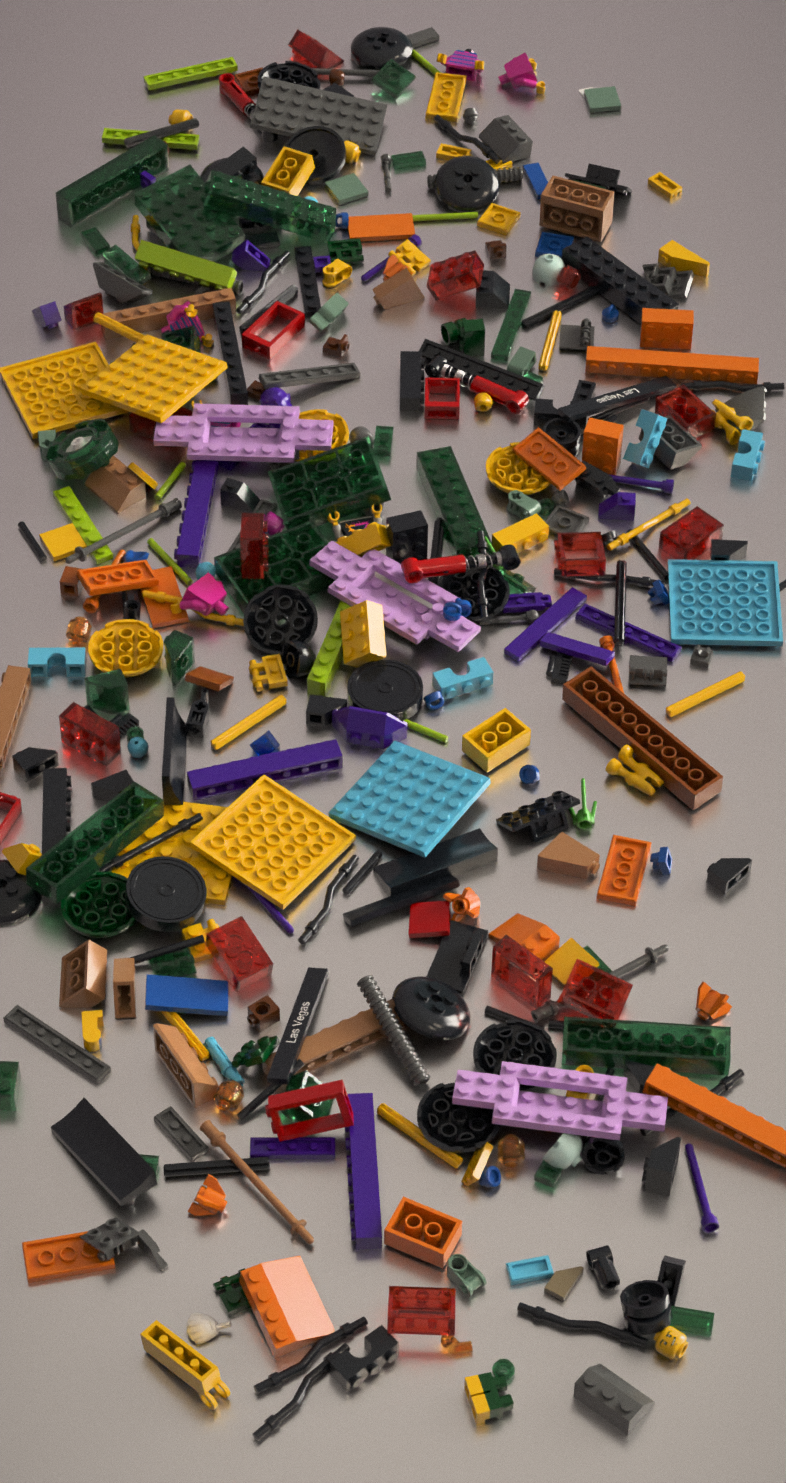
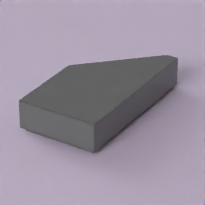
[137,1229,168,1272]

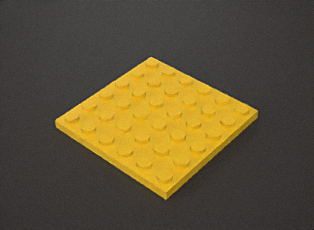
[81,334,228,423]
[0,341,129,439]
[190,775,356,910]
[111,796,232,905]

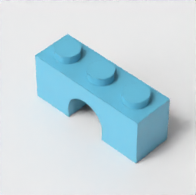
[623,409,668,468]
[731,429,765,481]
[28,647,87,677]
[432,657,494,700]

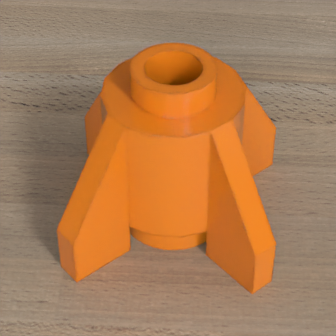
[383,254,409,281]
[443,887,480,922]
[695,982,732,1021]
[188,1174,228,1216]

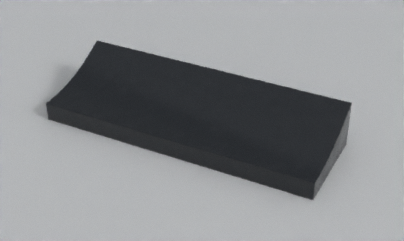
[162,697,187,805]
[373,828,498,897]
[51,1098,157,1206]

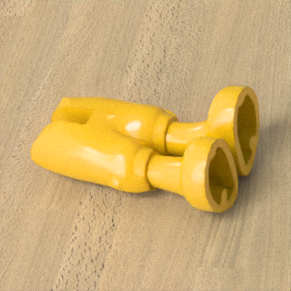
[704,399,753,445]
[605,744,664,796]

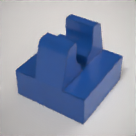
[648,579,669,605]
[650,847,673,875]

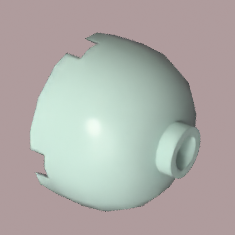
[532,254,566,286]
[542,1133,583,1170]

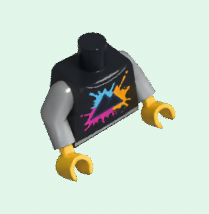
[327,504,382,541]

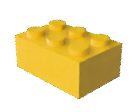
[261,146,315,204]
[340,600,386,668]
[462,708,531,773]

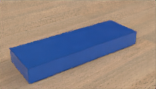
[523,163,548,199]

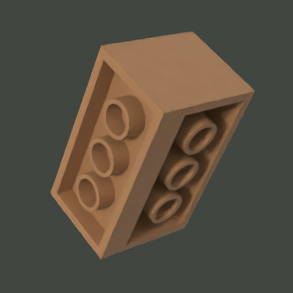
[539,175,614,242]

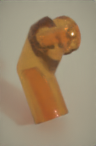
[441,1333,473,1355]

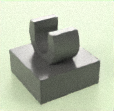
[690,644,714,668]

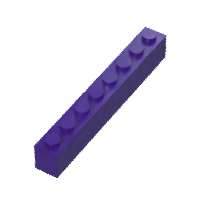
[174,460,219,568]
[187,739,343,801]
[345,1093,382,1250]

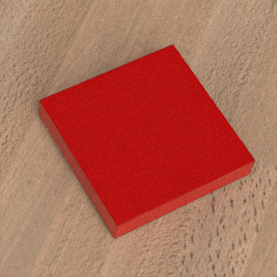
[408,900,451,938]

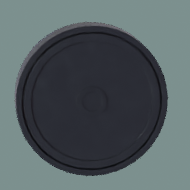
[347,660,423,721]
[125,856,207,932]

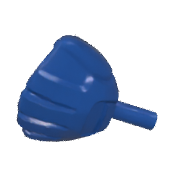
[123,550,149,563]

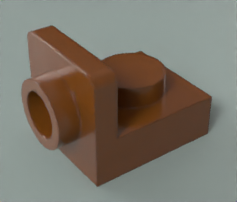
[485,240,507,260]
[323,334,350,358]
[247,380,266,401]

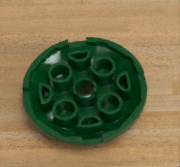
[61,872,136,938]

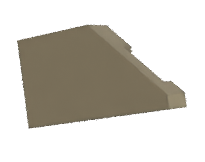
[544,1266,584,1301]

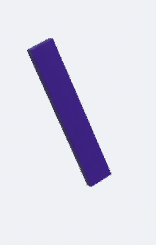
[504,587,587,662]
[575,603,682,663]

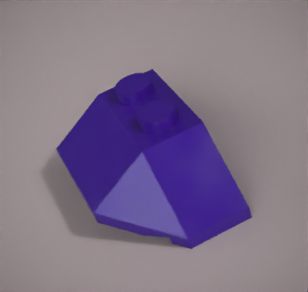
[332,706,408,749]

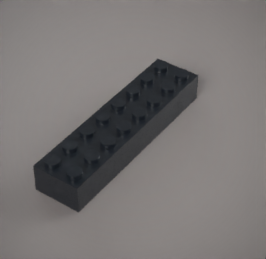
[562,237,679,324]

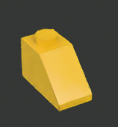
[2,843,45,875]

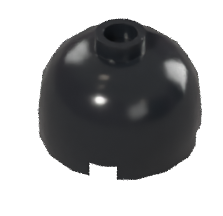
[281,640,316,678]
[582,1137,625,1175]

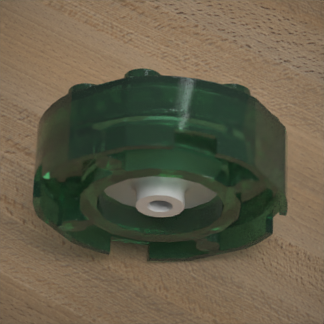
[45,419,119,481]

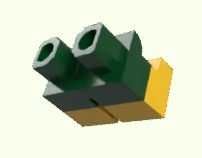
[464,1372,514,1426]

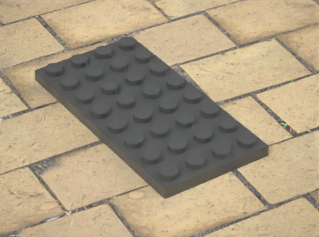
[250,77,388,156]

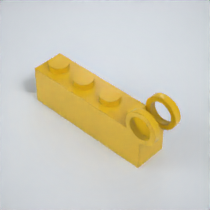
[140,1320,230,1410]

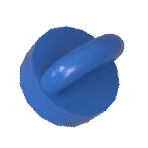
[333,212,349,229]
[602,304,619,323]
[455,598,472,617]
[443,602,462,621]
[423,690,444,710]
[519,765,540,784]
[479,1166,501,1188]

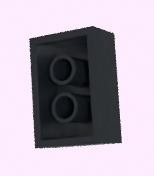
[386,510,428,564]

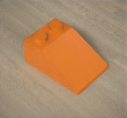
[488,913,560,973]

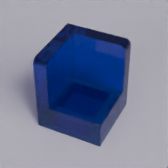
[250,730,280,756]

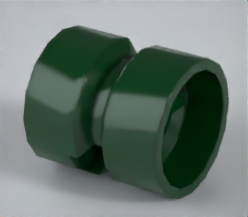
[441,318,467,345]

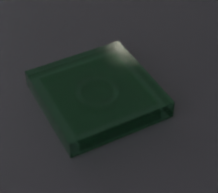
[372,59,416,99]

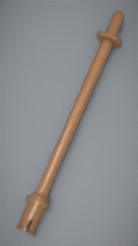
[200,1120,314,1244]

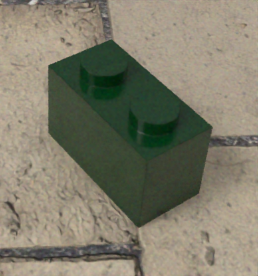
[459,319,485,357]

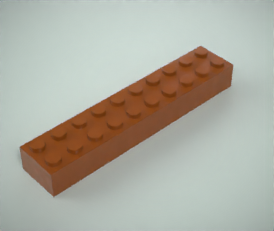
[562,666,723,810]

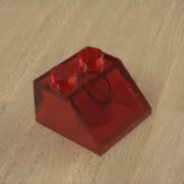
[63,292,103,331]

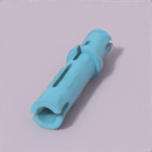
[203,1037,245,1089]

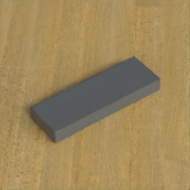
[154,1106,209,1162]

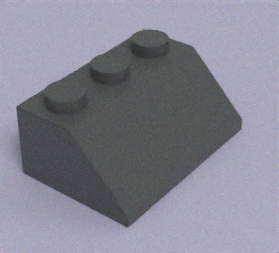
[479,115,533,164]
[638,415,702,470]
[573,1364,655,1435]

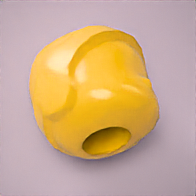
[474,392,493,412]

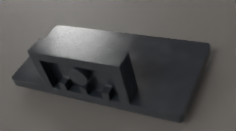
[565,164,632,195]
[496,791,580,843]
[426,920,488,994]

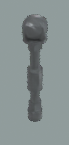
[380,154,392,193]
[479,610,539,626]

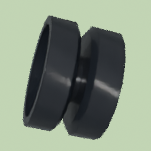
[543,418,581,457]
[620,1280,673,1335]

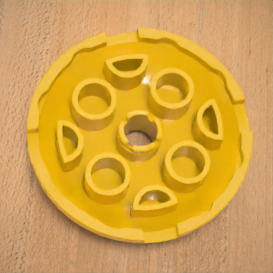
[294,409,349,464]
[486,442,551,495]
[88,619,164,678]

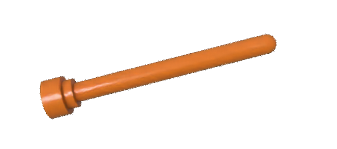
[83,550,126,613]
[599,635,624,693]

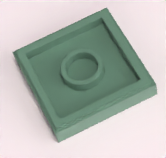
[584,86,621,113]
[325,173,368,205]

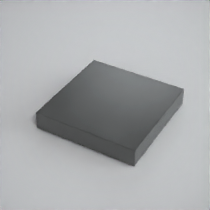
[545,505,589,543]

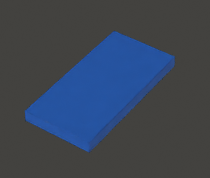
[145,974,228,1016]

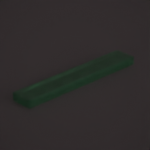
[491,289,531,361]

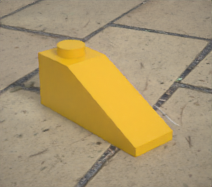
[658,240,710,277]

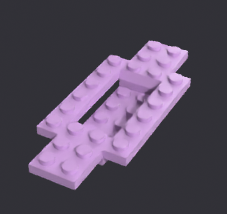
[153,403,334,463]
[309,541,481,652]
[452,1061,668,1141]

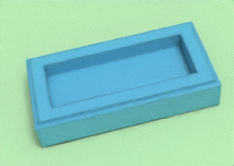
[506,1255,554,1286]

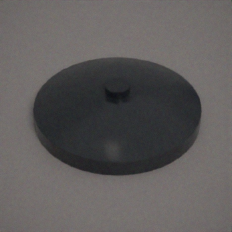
[285,126,346,185]

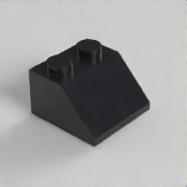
[475,270,510,309]
[642,1137,681,1197]

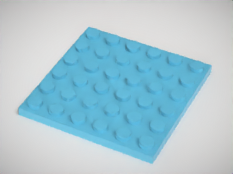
[668,559,783,646]
[328,741,491,858]

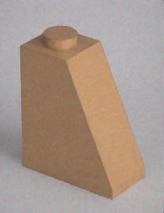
[372,268,425,309]
[537,832,600,879]
[113,958,136,1018]

